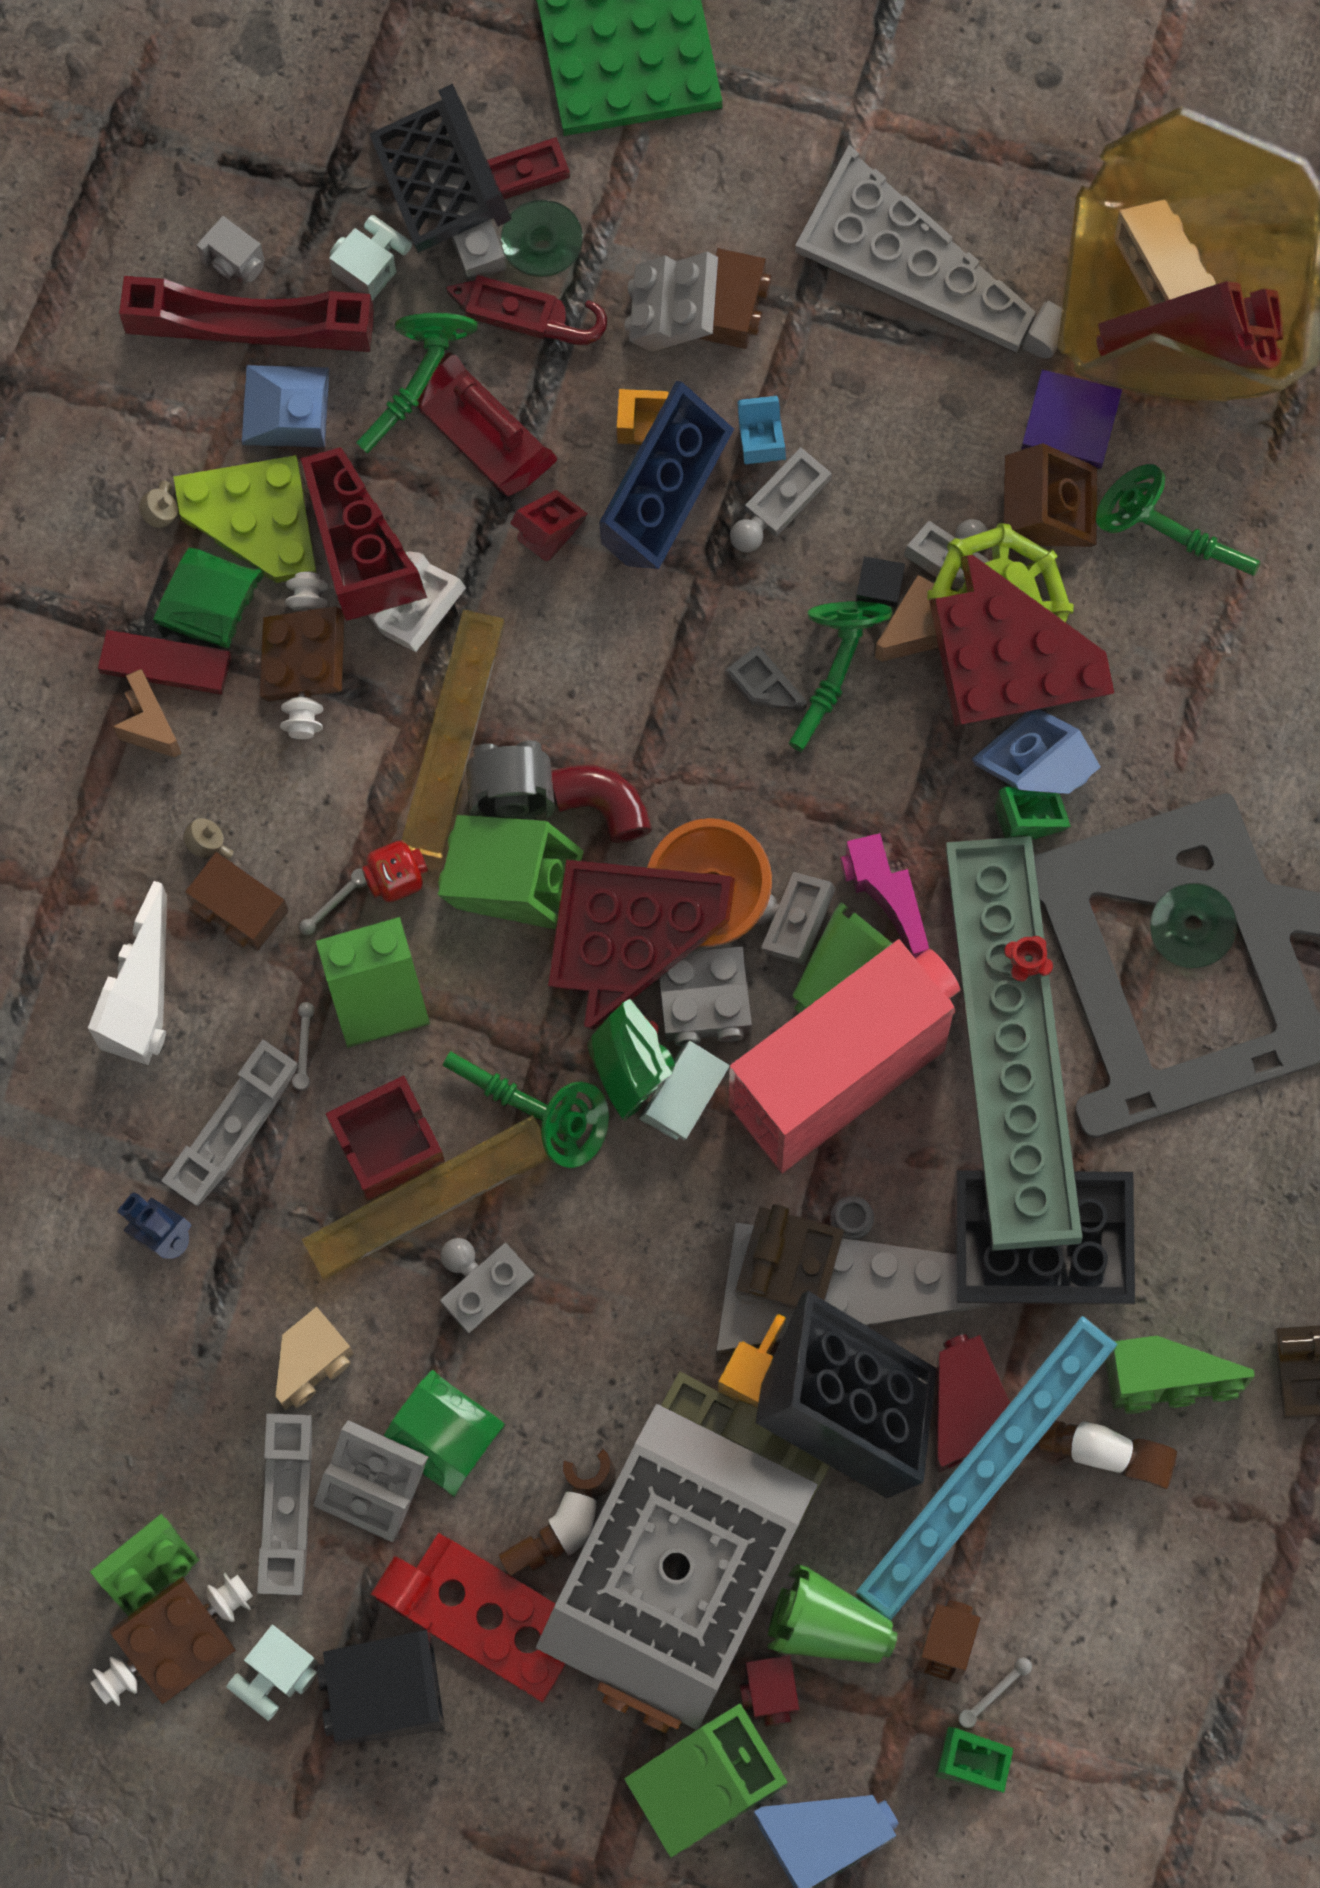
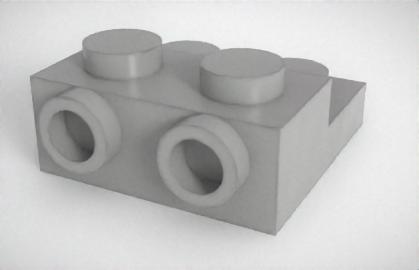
[625,252,718,352]
[659,946,752,1046]

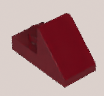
[510,490,588,561]

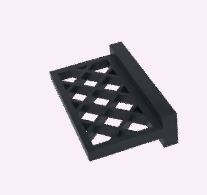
[369,83,512,253]

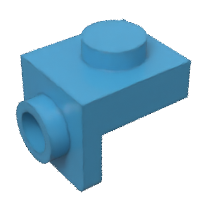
[737,396,786,464]

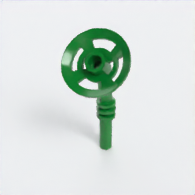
[356,313,477,454]
[1096,464,1261,576]
[788,601,892,752]
[442,1051,609,1168]

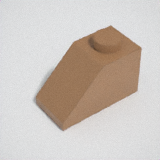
[875,575,939,662]

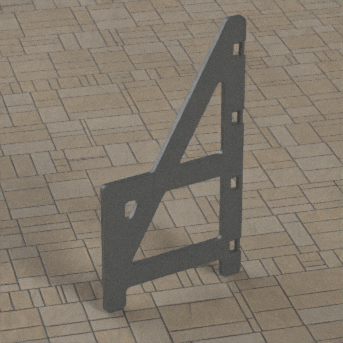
[1034,793,1320,1138]

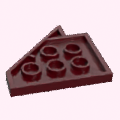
[929,555,1115,726]
[548,859,735,1030]

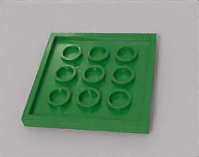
[536,0,722,136]

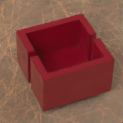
[325,1075,445,1201]

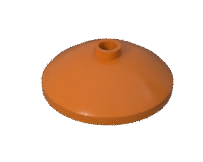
[647,818,772,947]

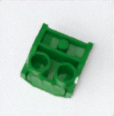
[153,547,264,648]
[587,999,675,1121]
[384,1370,506,1497]

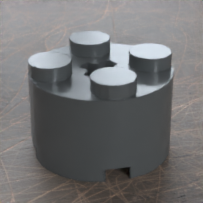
[466,740,555,820]

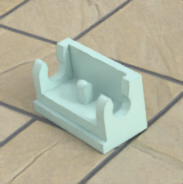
[639,1041,730,1140]

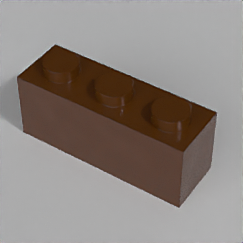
[915,1600,981,1684]

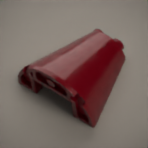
[1096,281,1284,371]

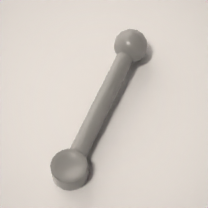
[299,869,367,935]
[292,1002,315,1091]
[959,1657,1032,1728]

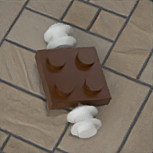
[260,572,345,739]
[90,1573,253,1706]

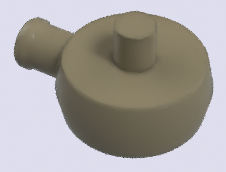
[139,481,178,528]
[183,818,234,860]

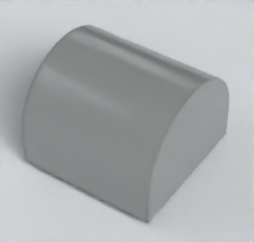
[1021,301,1072,358]

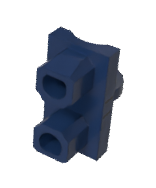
[117,1192,192,1259]

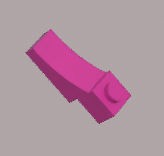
[840,833,929,958]

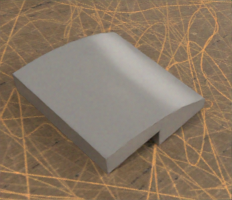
[313,1420,428,1542]

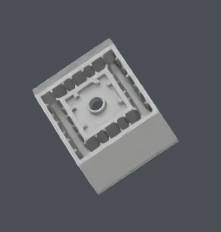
[536,1404,818,1730]

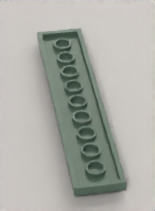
[945,836,1082,1251]

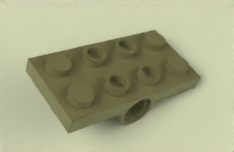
[661,1371,831,1535]

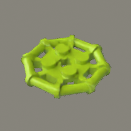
[927,523,1074,622]

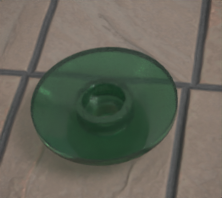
[501,200,583,277]
[1150,883,1237,968]

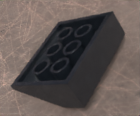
[954,1170,1135,1305]
[756,1291,937,1498]

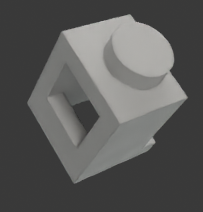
[196,216,265,285]

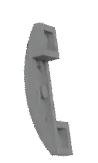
[161,1039,299,1207]
[257,1414,312,1595]

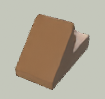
[113,669,182,757]

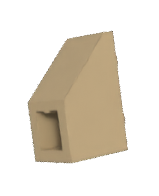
[276,1306,353,1410]

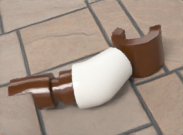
[1039,1420,1177,1489]
[498,1448,616,1576]

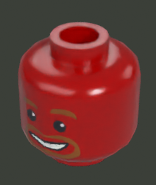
[361,840,428,903]

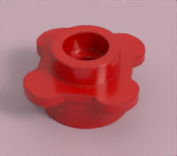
[1004,936,1053,982]

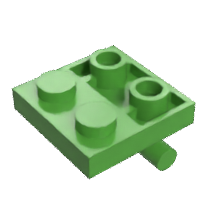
[90,1514,200,1616]

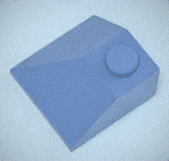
[242,365,329,447]
[972,709,1101,794]

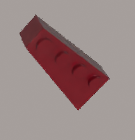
[301,447,427,621]

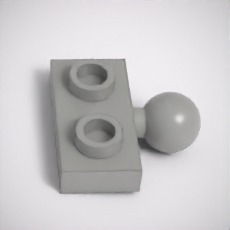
[903,519,990,591]
[756,872,836,965]
[439,1238,534,1334]

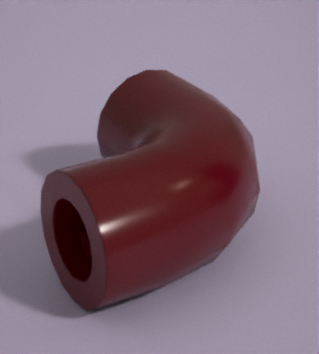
[551,764,652,843]

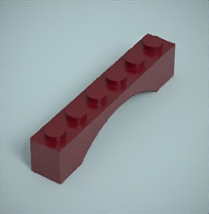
[119,276,375,352]

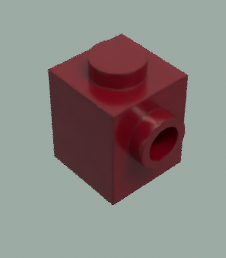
[740,1655,799,1727]

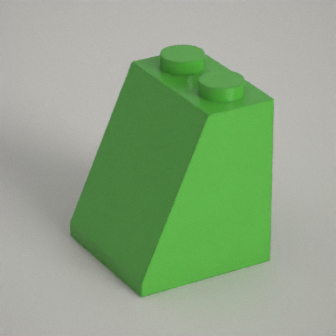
[438,815,584,930]
[316,917,430,1048]

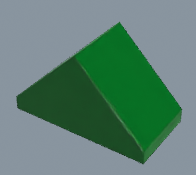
[995,787,1071,840]
[935,1727,1014,1793]

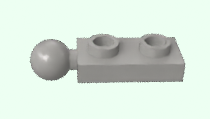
[730,447,832,553]

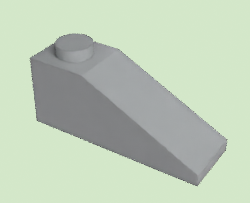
[426,161,506,282]

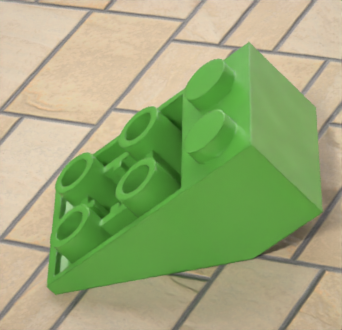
[1105,1336,1255,1414]
[624,1704,788,1858]

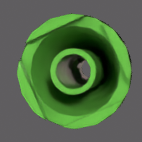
[792,902,893,1013]
[767,1564,897,1664]

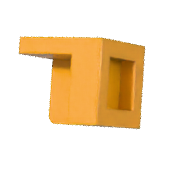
[617,389,669,445]

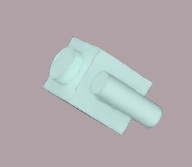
[329,215,413,301]
[226,1624,318,1721]

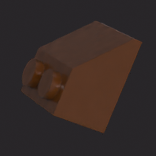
[1003,443,1097,547]

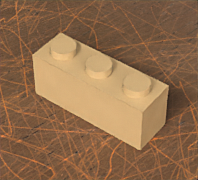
[1114,199,1216,306]

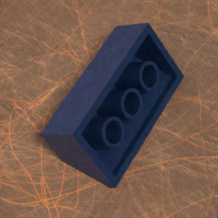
[599,381,734,569]

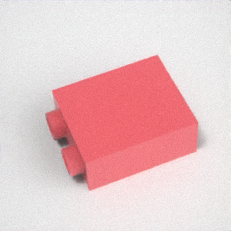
[729,939,960,1174]

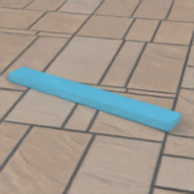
[856,1316,1118,1620]

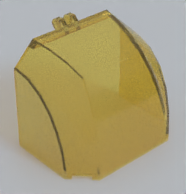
[1057,106,1320,401]

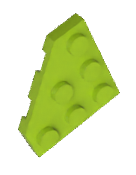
[173,455,317,583]

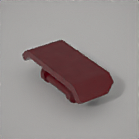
[417,352,558,496]

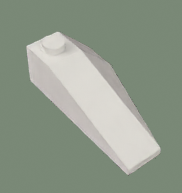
[88,881,167,1065]

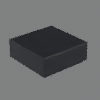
[856,556,905,607]

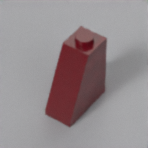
[936,1334,1010,1473]

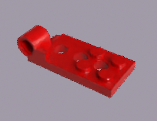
[370,1533,567,1703]

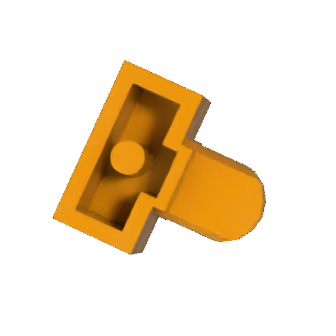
[718,1314,786,1408]

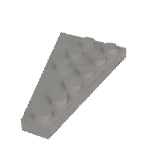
[795,145,1036,352]
[716,1223,990,1354]

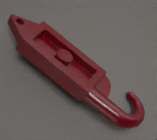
[446,275,607,346]

